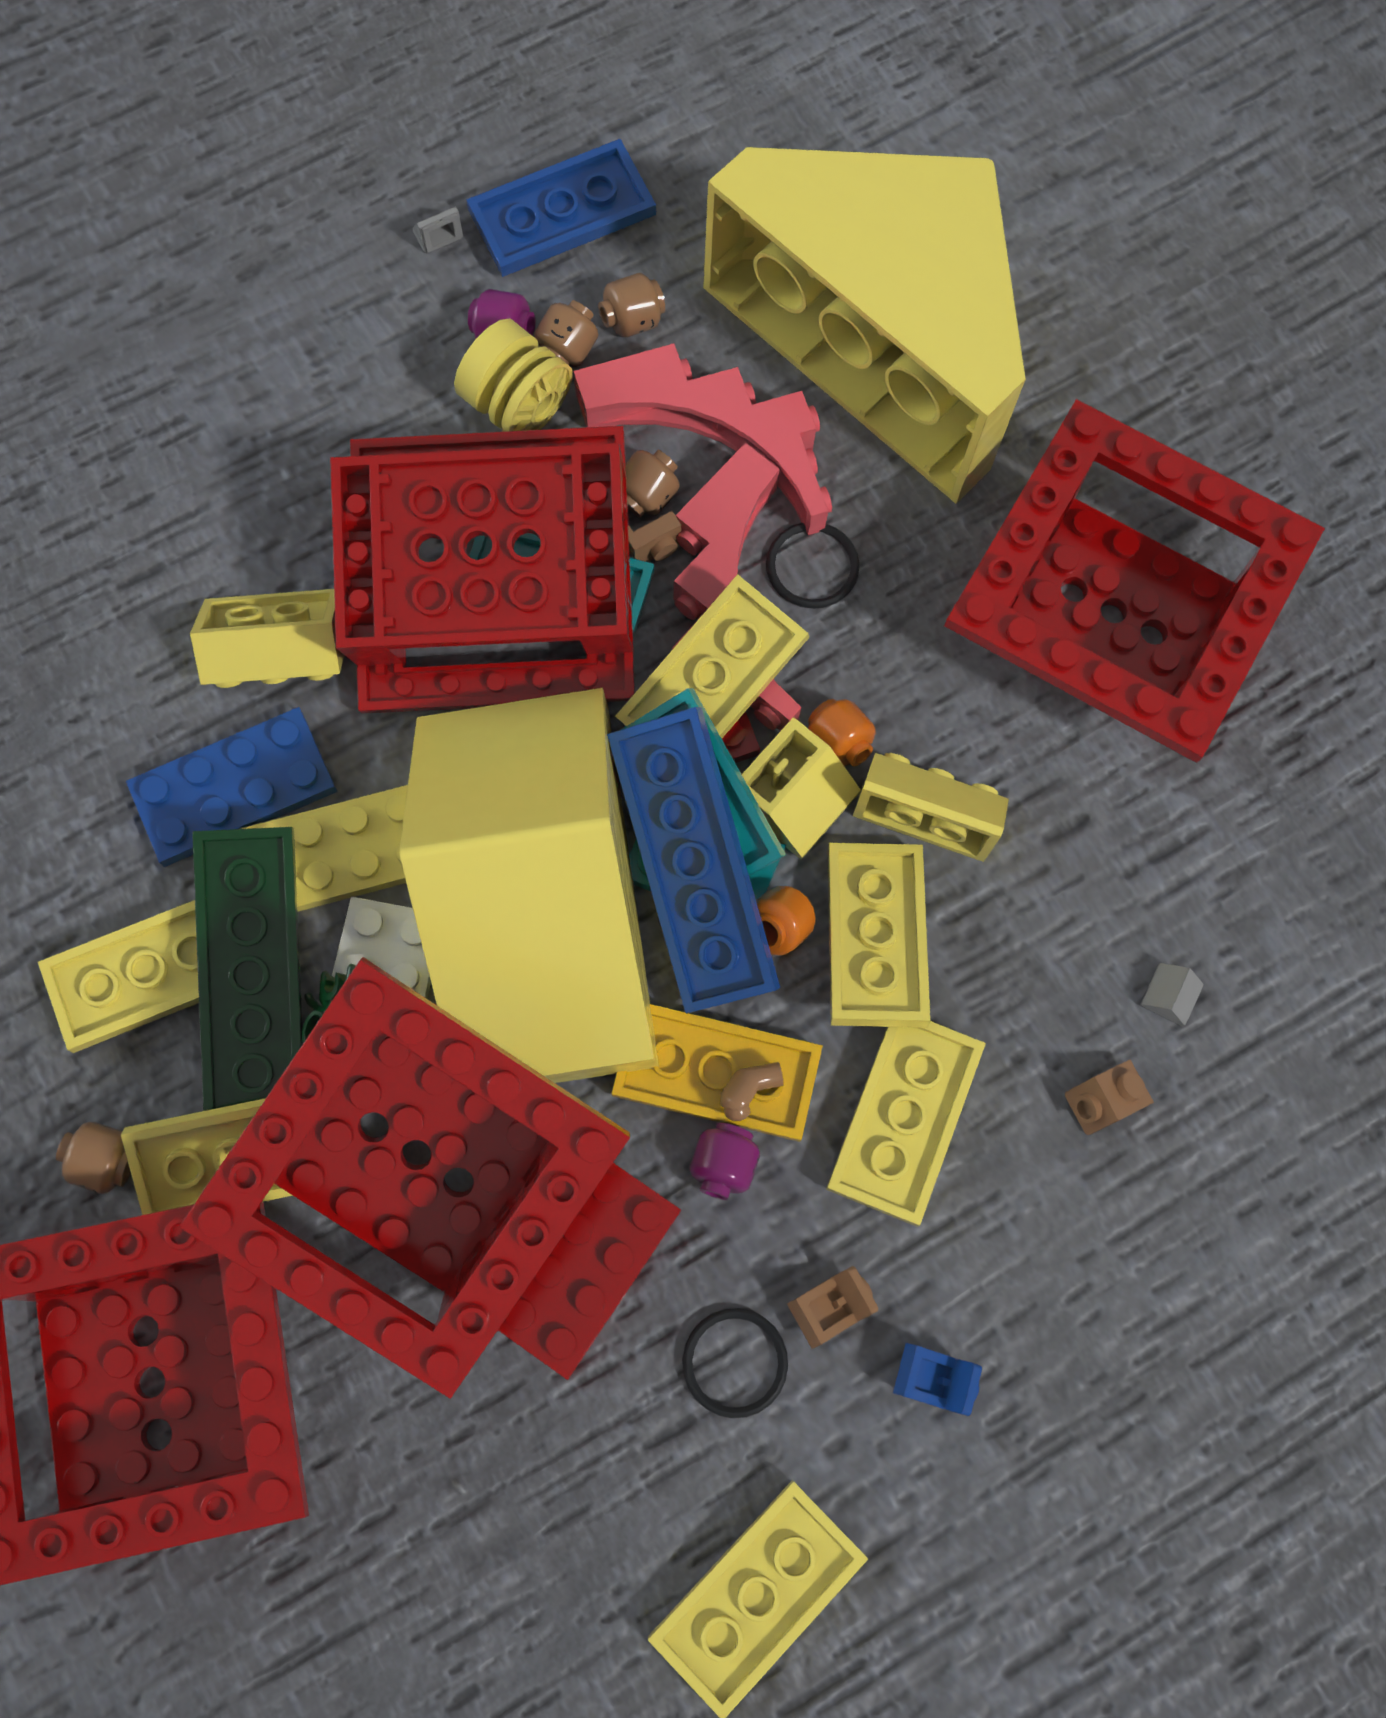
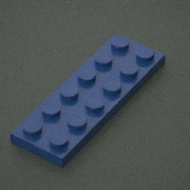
[607,707,781,1014]

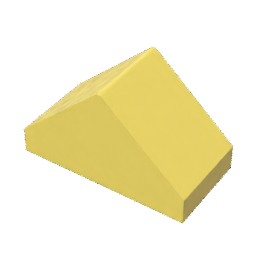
[703,147,1026,504]
[399,688,659,1083]

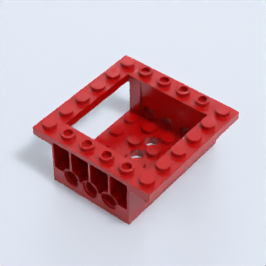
[944,399,1325,763]
[330,426,635,714]
[179,957,630,1399]
[0,1200,309,1586]

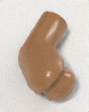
[720,1062,784,1121]

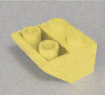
[742,717,861,859]

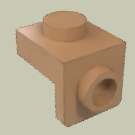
[628,511,681,562]
[1065,1060,1154,1135]
[787,1266,878,1349]

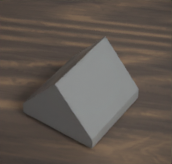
[1140,963,1204,1027]

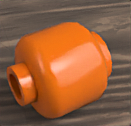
[808,699,876,766]
[756,886,816,955]

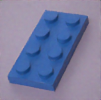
[466,139,656,277]
[126,707,338,867]

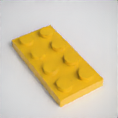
[611,1004,823,1142]

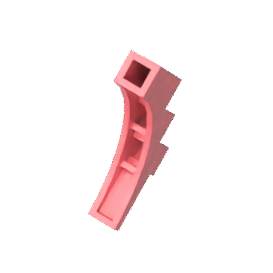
[573,343,832,535]
[672,442,802,731]

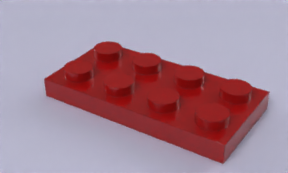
[498,1163,681,1380]

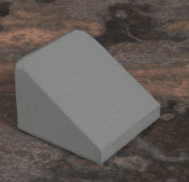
[413,206,463,254]

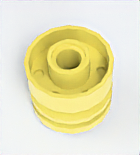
[454,318,573,432]

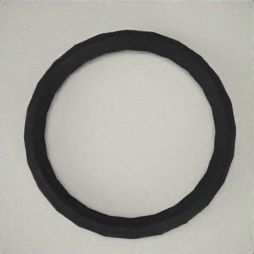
[766,523,860,609]
[682,1308,788,1418]

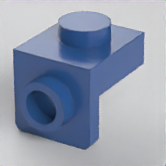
[893,1343,982,1416]

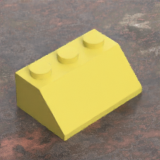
[190,589,344,688]
[853,753,1009,862]

